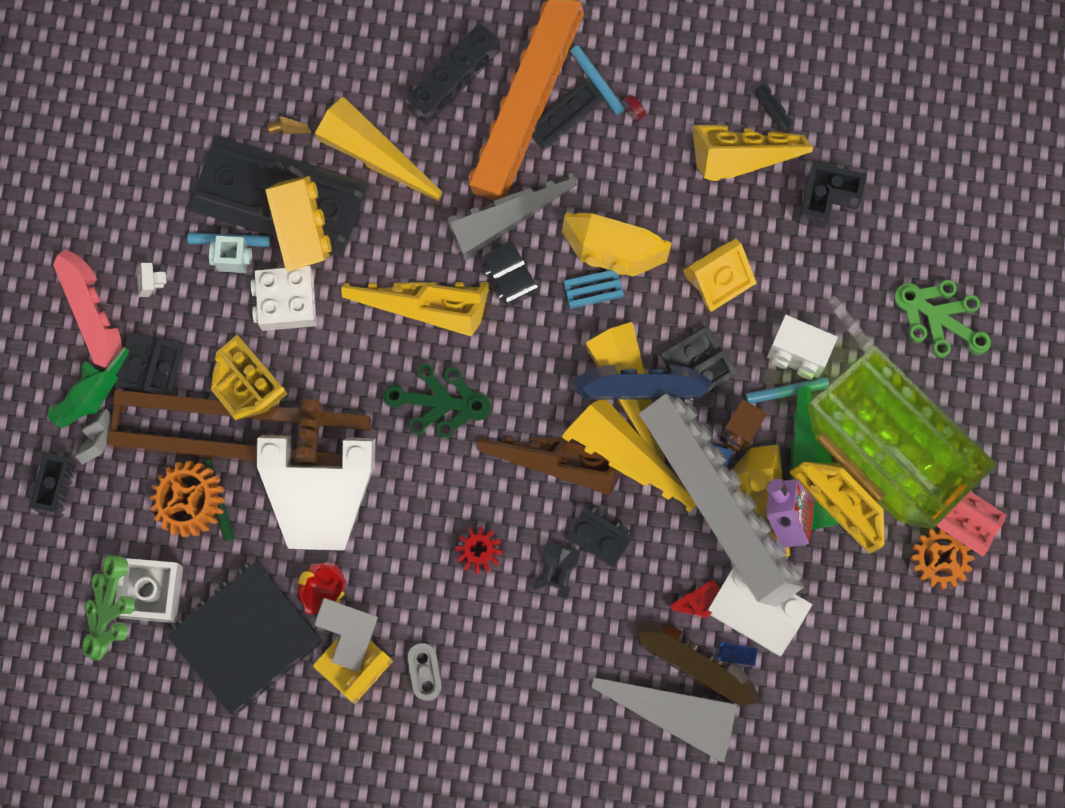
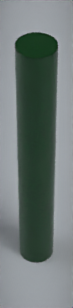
[201,460,235,542]

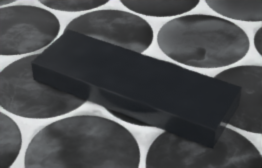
[532,79,604,151]

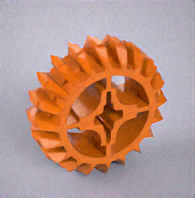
[149,461,226,538]

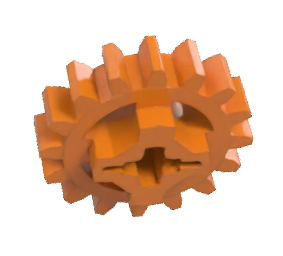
[910,529,974,590]

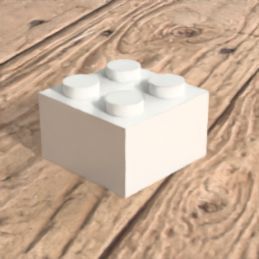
[767,315,838,380]
[115,558,183,623]

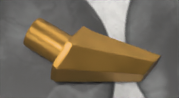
[267,116,312,134]

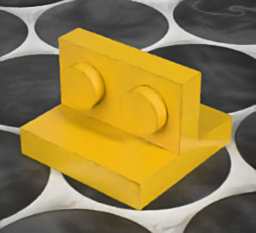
[683,239,756,312]

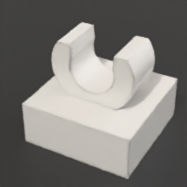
[137,263,166,297]

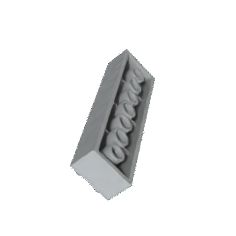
[639,394,804,607]

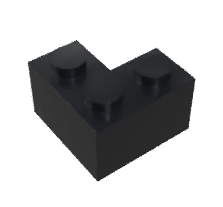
[798,162,867,229]

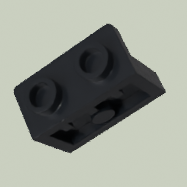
[566,507,632,569]

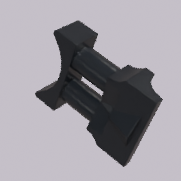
[534,542,581,600]

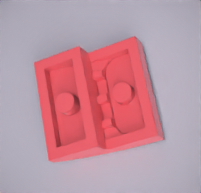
[935,484,1007,556]

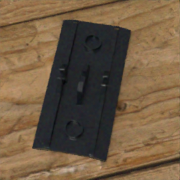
[189,135,370,259]

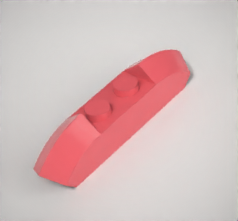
[53,249,122,371]

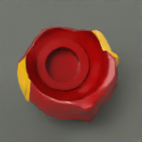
[298,562,347,614]

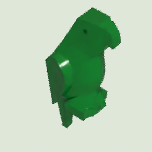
[48,347,129,429]

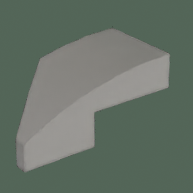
[75,409,112,464]

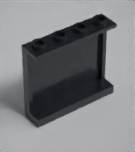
[167,562,323,716]

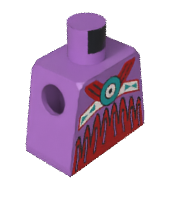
[766,479,815,548]

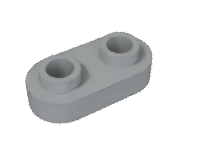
[408,643,442,701]

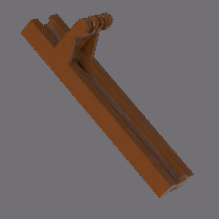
[107,390,372,467]

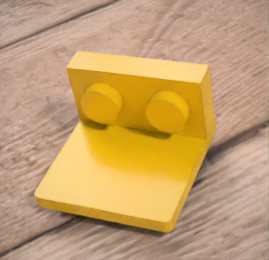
[314,636,393,704]

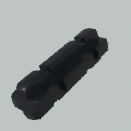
[755,83,794,133]

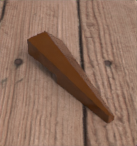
[478,436,620,495]

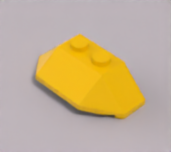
[562,212,672,277]
[211,335,287,420]
[731,444,790,557]
[789,462,884,554]

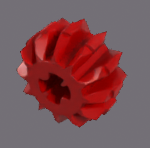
[455,526,503,575]

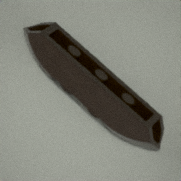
[636,622,761,708]

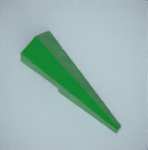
[790,386,839,531]

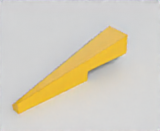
[562,400,697,512]

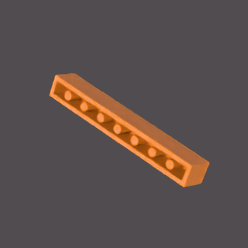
[468,0,584,201]

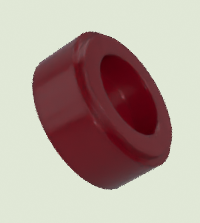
[621,95,646,122]

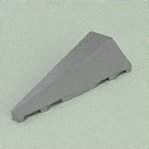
[592,678,737,762]

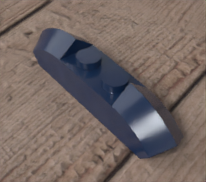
[572,365,713,400]

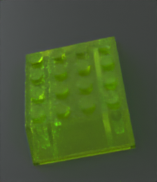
[808,346,997,529]

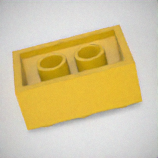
[266,176,331,272]

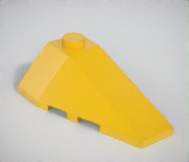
[693,125,813,181]

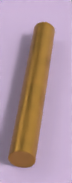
[817,432,886,502]

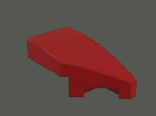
[670,579,720,619]

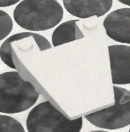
[257,435,375,550]

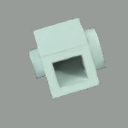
[209,236,252,273]

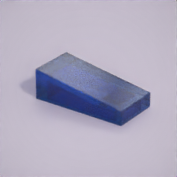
[719,642,758,666]

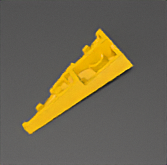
[315,97,443,201]
[341,282,489,336]
[586,322,665,463]

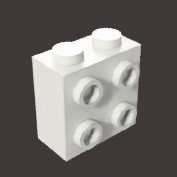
[251,266,317,331]

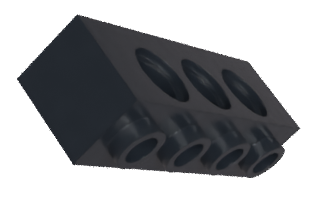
[405,22,500,126]

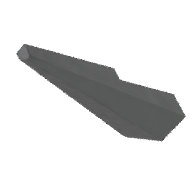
[448,173,577,262]

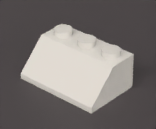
[708,566,812,657]

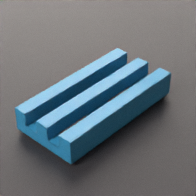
[564,270,624,309]

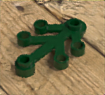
[383,363,491,439]

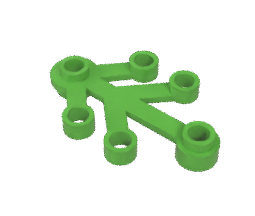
[895,280,991,358]
[83,555,135,661]

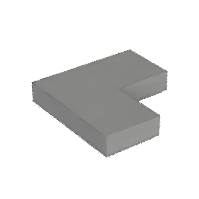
[313,598,378,672]

